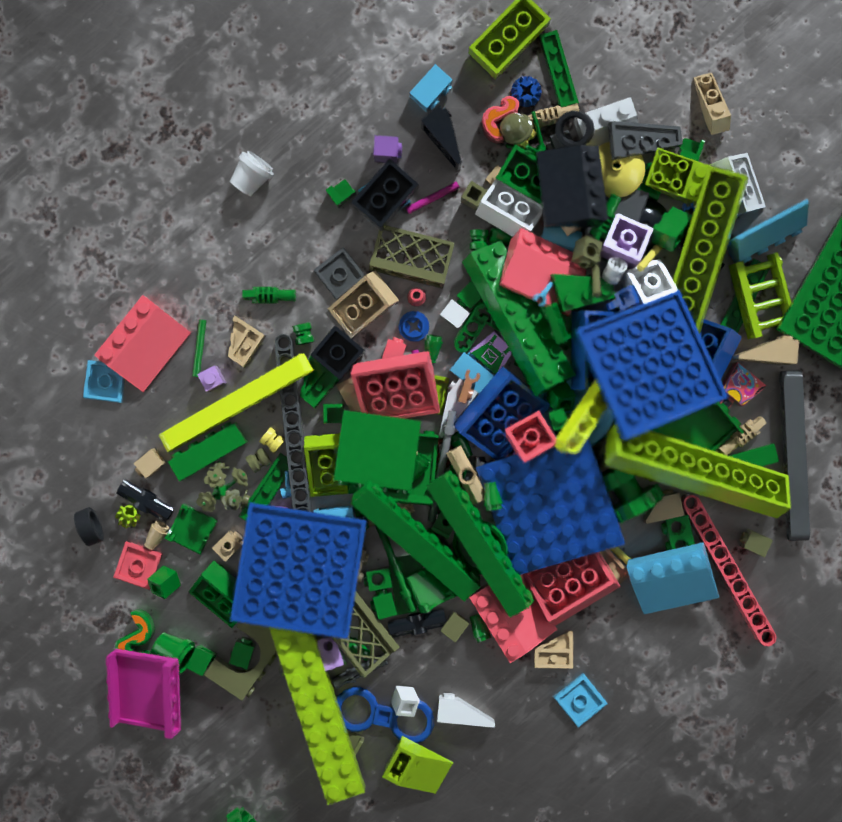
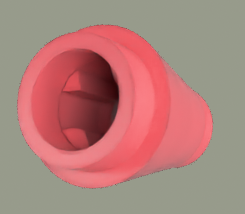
[407,287,426,307]

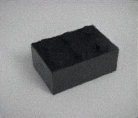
[351,158,419,231]

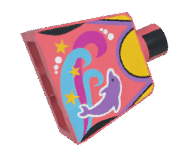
[719,362,767,408]

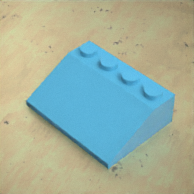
[727,199,809,264]
[626,542,719,614]

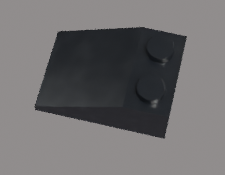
[421,105,462,172]

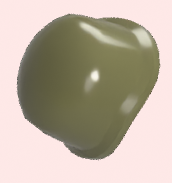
[500,113,533,144]

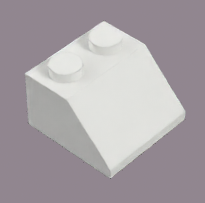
[620,259,678,307]

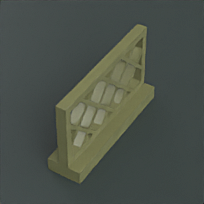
[369,225,455,289]
[331,591,400,678]

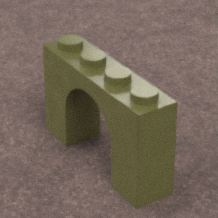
[204,622,277,701]

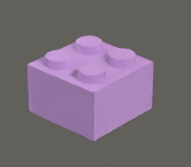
[600,214,653,269]

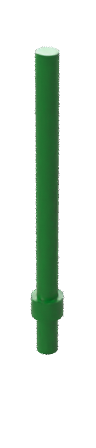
[375,525,417,612]

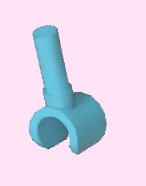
[533,281,554,306]
[280,471,291,499]

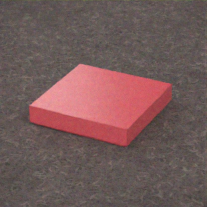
[113,541,163,590]

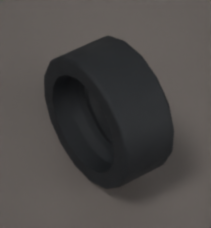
[555,111,595,147]
[74,507,104,546]

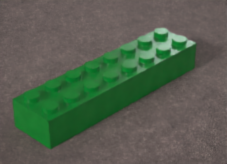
[462,240,576,397]

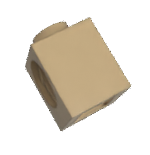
[133,448,167,478]

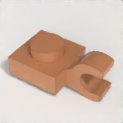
[458,370,480,404]

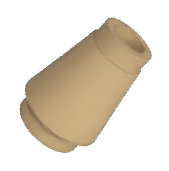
[144,520,169,550]

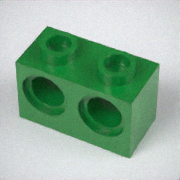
[661,513,695,551]

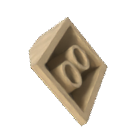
[328,270,399,339]
[731,336,799,365]

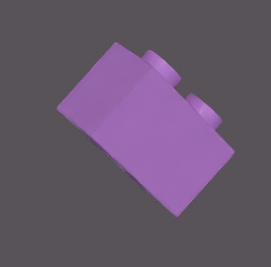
[374,136,402,164]

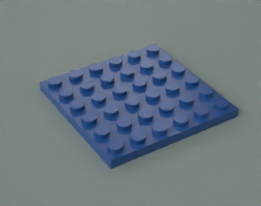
[575,290,728,441]
[476,436,625,575]
[230,503,367,639]

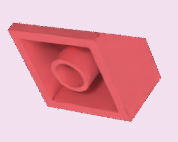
[505,411,556,463]

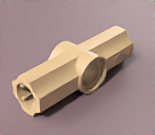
[446,445,485,505]

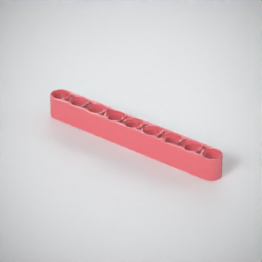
[681,494,776,646]

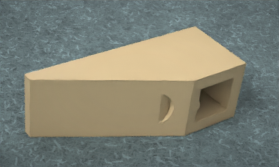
[693,72,731,135]

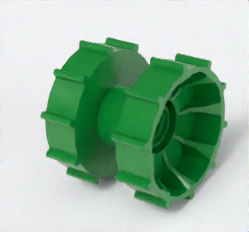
[601,467,665,523]

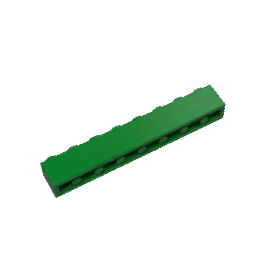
[426,470,534,617]
[351,481,480,601]

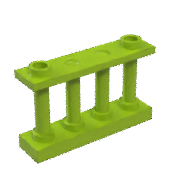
[728,252,791,340]

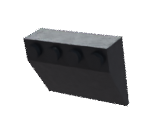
[536,145,608,228]

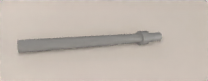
[428,410,456,522]

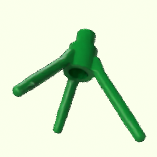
[505,111,546,156]

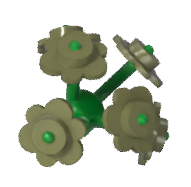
[196,461,250,512]

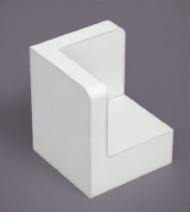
[440,300,470,328]
[391,686,419,717]

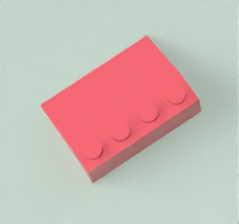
[500,228,586,316]
[94,295,191,392]
[351,351,440,419]
[523,552,621,626]
[469,574,558,663]

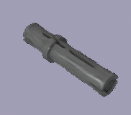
[331,653,388,689]

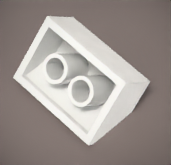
[573,97,638,146]
[710,153,766,217]
[475,179,543,237]

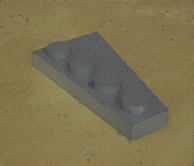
[608,121,683,160]

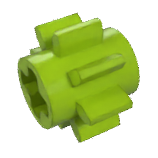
[115,504,141,529]

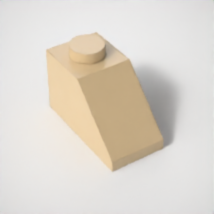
[643,489,684,524]

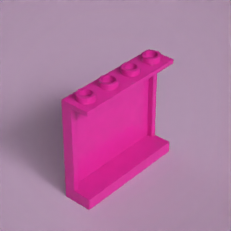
[105,649,181,739]

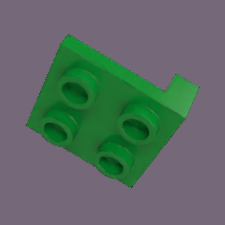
[165,503,218,555]
[405,568,457,613]

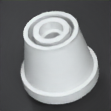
[230,151,274,196]

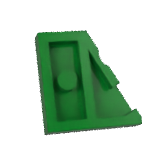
[544,302,572,344]
[300,356,340,409]

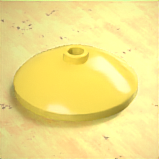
[599,142,645,198]

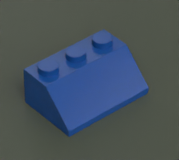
[700,319,742,380]

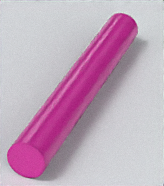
[405,182,459,214]

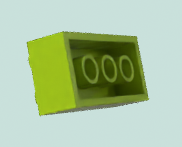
[468,0,551,80]

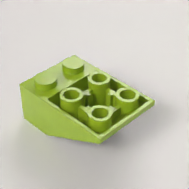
[645,148,710,206]
[382,736,453,794]

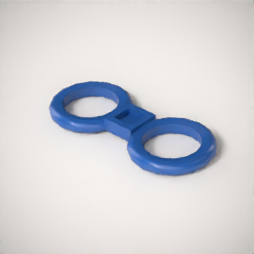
[337,687,435,743]

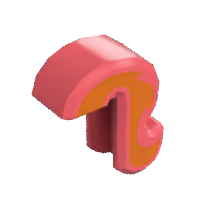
[481,96,519,144]

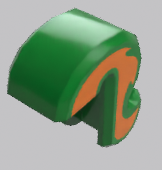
[115,609,155,651]

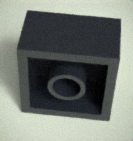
[310,326,365,380]

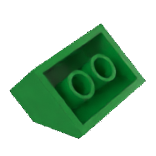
[495,145,542,205]
[188,561,237,628]

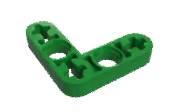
[453,302,500,353]

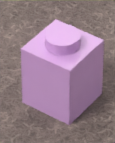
[197,366,226,392]

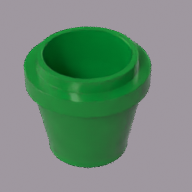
[151,632,196,674]

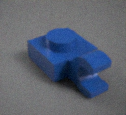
[606,285,640,312]

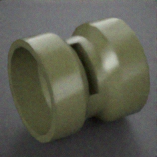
[245,448,272,473]

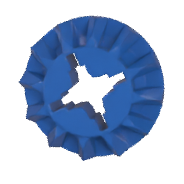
[511,76,542,107]
[399,311,429,342]

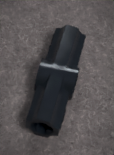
[116,479,175,523]
[387,609,446,638]

